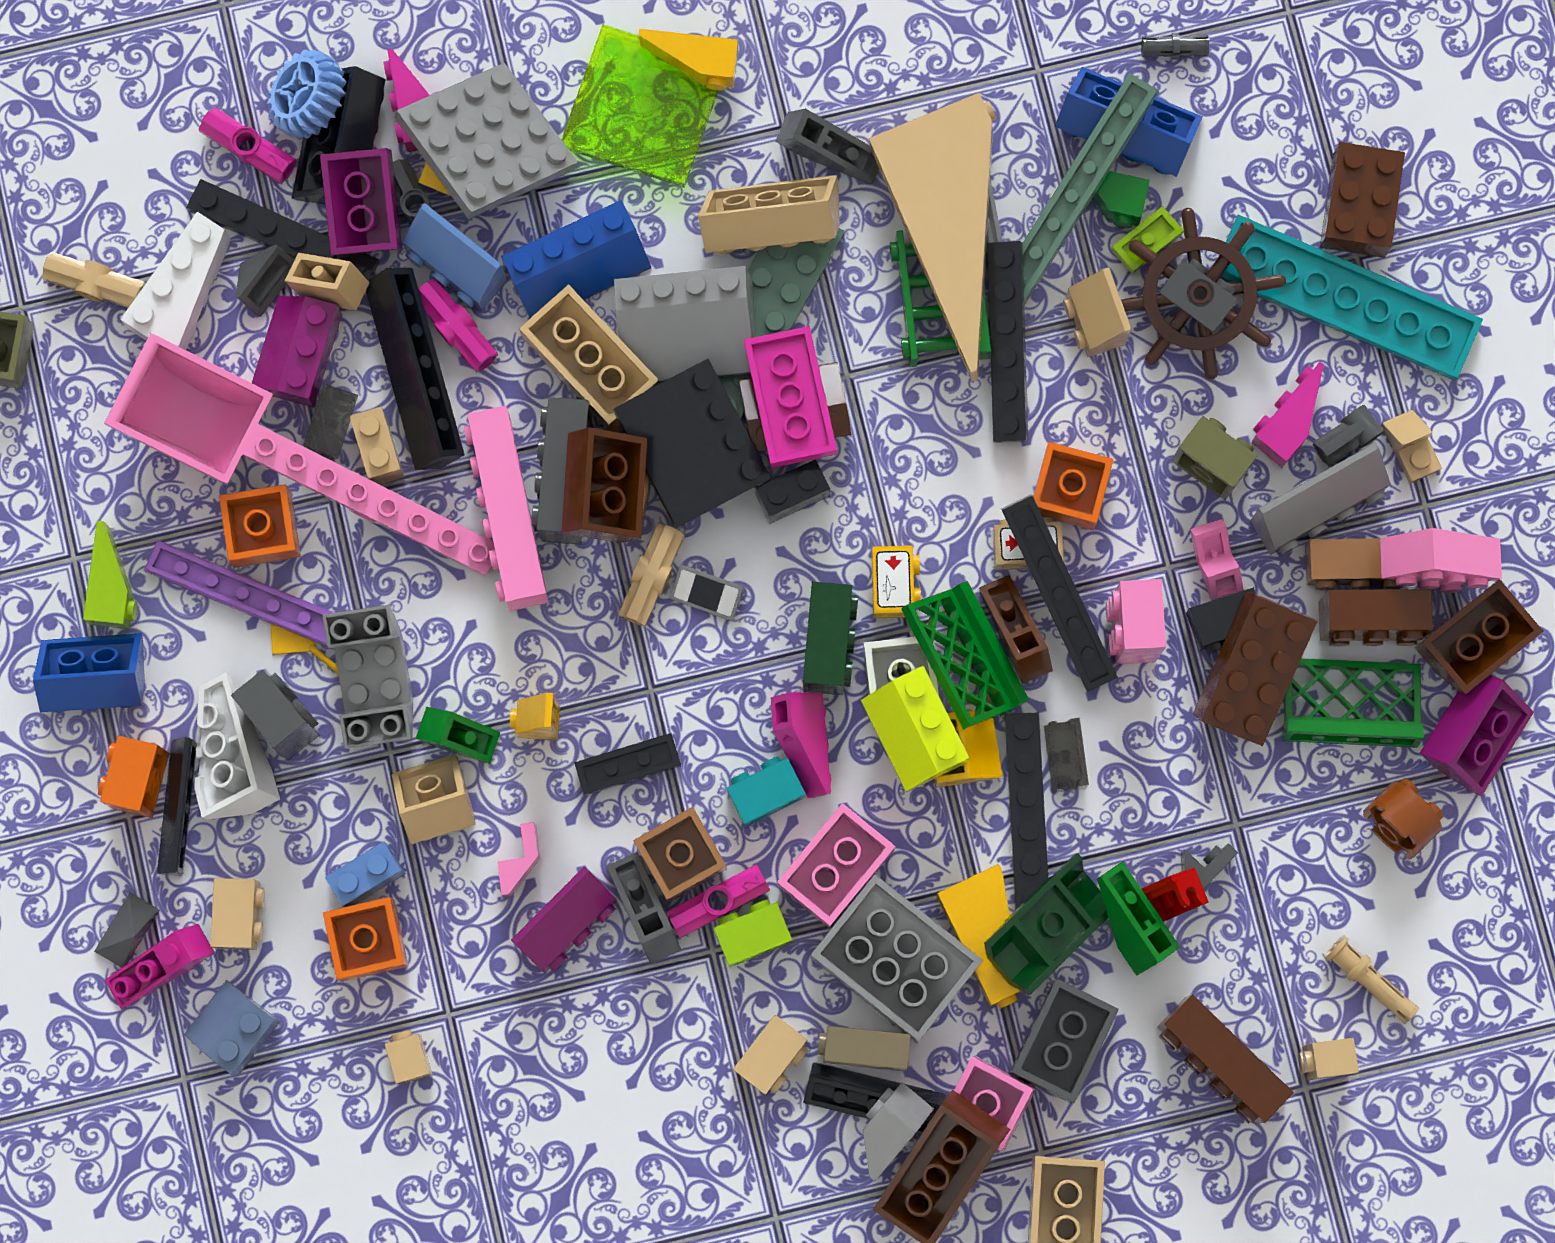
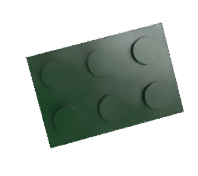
[803,581,858,695]

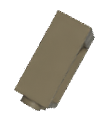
[817,1026,911,1071]

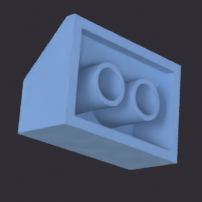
[403,203,507,311]

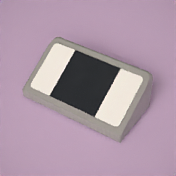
[669,564,744,622]

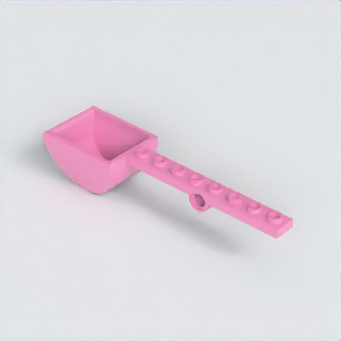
[104,333,495,576]

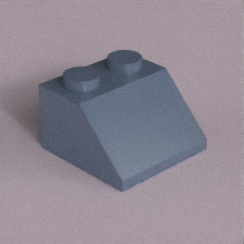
[184,980,281,1076]

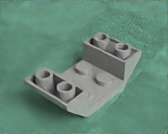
[322,604,413,749]

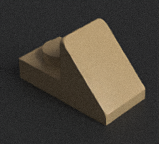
[1381,410,1442,484]

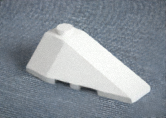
[194,672,280,820]

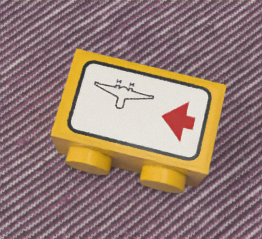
[872,546,921,619]

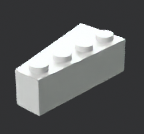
[120,212,231,350]

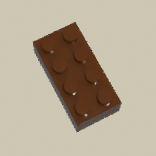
[1193,591,1318,746]
[1157,994,1294,1124]
[873,1090,1011,1243]

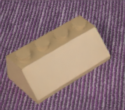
[698,175,840,255]
[519,284,659,432]

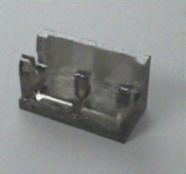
[303,384,358,460]
[1043,718,1089,793]

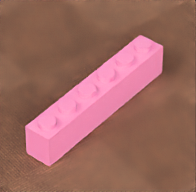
[464,405,549,611]

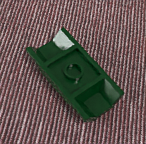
[984,853,1108,995]

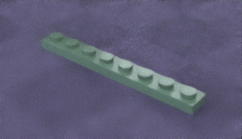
[986,73,1159,306]

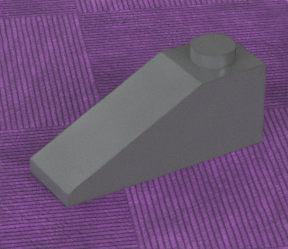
[775,108,879,184]
[607,852,682,964]

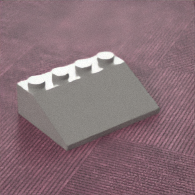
[614,266,755,383]
[810,875,983,1043]

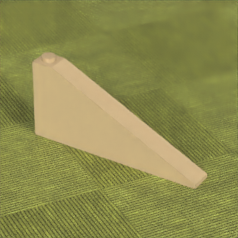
[869,93,996,382]

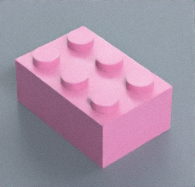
[1380,528,1502,593]
[1105,579,1166,664]
[777,803,896,929]

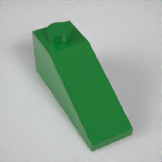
[1097,861,1181,976]

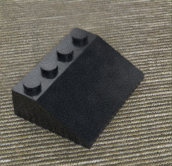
[612,359,771,529]

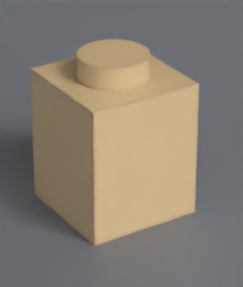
[385,1030,433,1085]

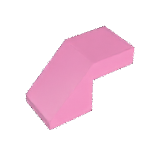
[1190,519,1244,601]
[497,822,541,898]

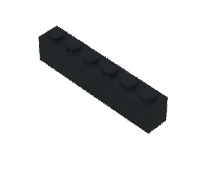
[366,268,465,470]

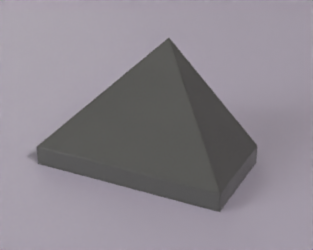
[235,244,295,317]
[94,893,160,968]

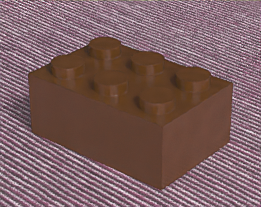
[1319,142,1405,258]
[561,427,647,543]
[1318,589,1433,646]

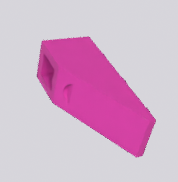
[383,49,430,152]
[1251,362,1324,468]
[770,692,831,798]
[105,924,215,1009]

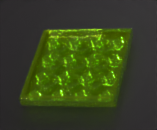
[561,24,719,188]

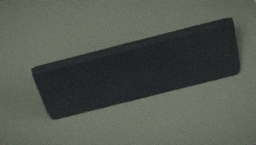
[157,737,197,876]
[803,1062,946,1132]

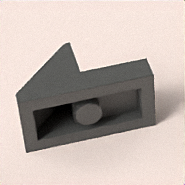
[1181,843,1238,889]

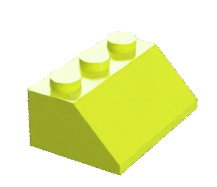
[861,666,969,792]

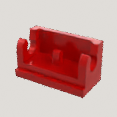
[1141,867,1209,922]

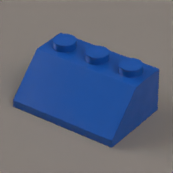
[33,633,145,713]

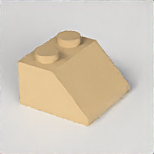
[1063,267,1131,357]
[392,754,476,844]

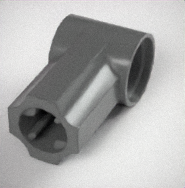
[393,158,433,225]
[1312,405,1384,467]

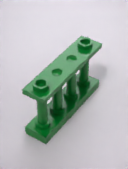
[890,230,991,367]

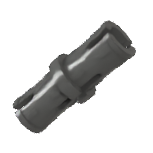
[1141,33,1209,59]

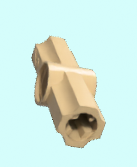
[42,252,146,308]
[619,523,685,627]

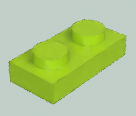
[1111,206,1184,274]

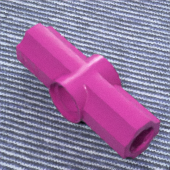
[198,107,297,184]
[418,278,498,373]
[666,864,770,938]

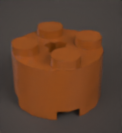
[1363,778,1444,859]

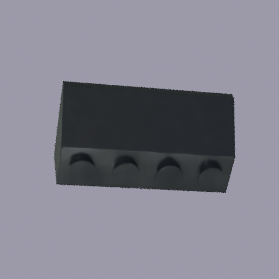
[291,66,386,205]

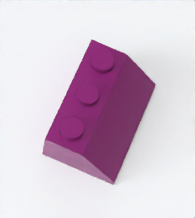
[320,148,402,255]
[252,296,342,408]
[1420,675,1534,797]
[511,866,617,973]

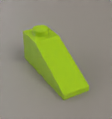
[83,521,138,629]

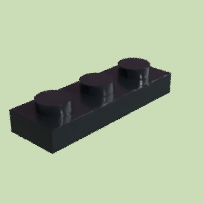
[574,733,681,796]

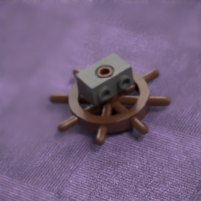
[1121,208,1286,379]

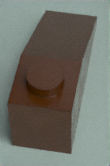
[979,575,1053,684]

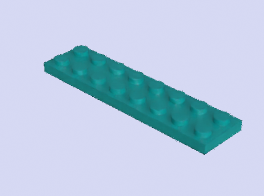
[1218,214,1483,381]

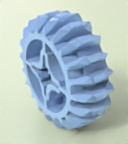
[266,49,347,139]

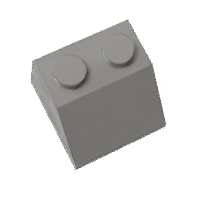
[863,1082,934,1181]

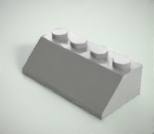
[1250,442,1391,555]

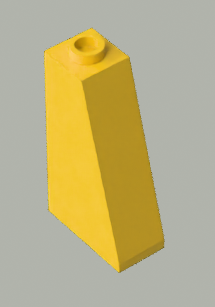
[936,864,1021,1009]

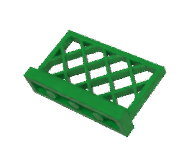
[901,581,1029,730]
[1282,658,1424,748]

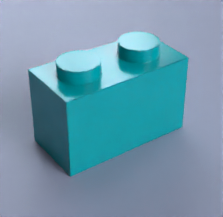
[727,756,806,827]

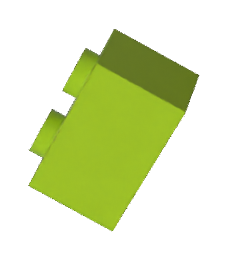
[714,899,793,968]

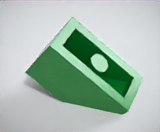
[1092,171,1150,228]
[415,707,500,764]

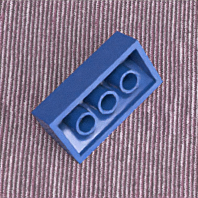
[1055,67,1203,177]
[501,200,651,318]

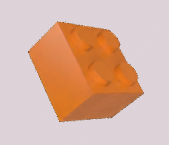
[1033,442,1114,530]
[219,484,301,568]
[98,735,170,818]
[323,897,409,982]

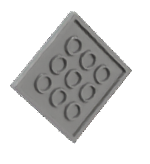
[394,63,578,219]

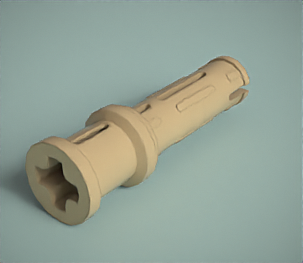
[1324,935,1419,1024]

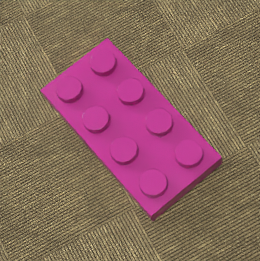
[744,326,838,468]

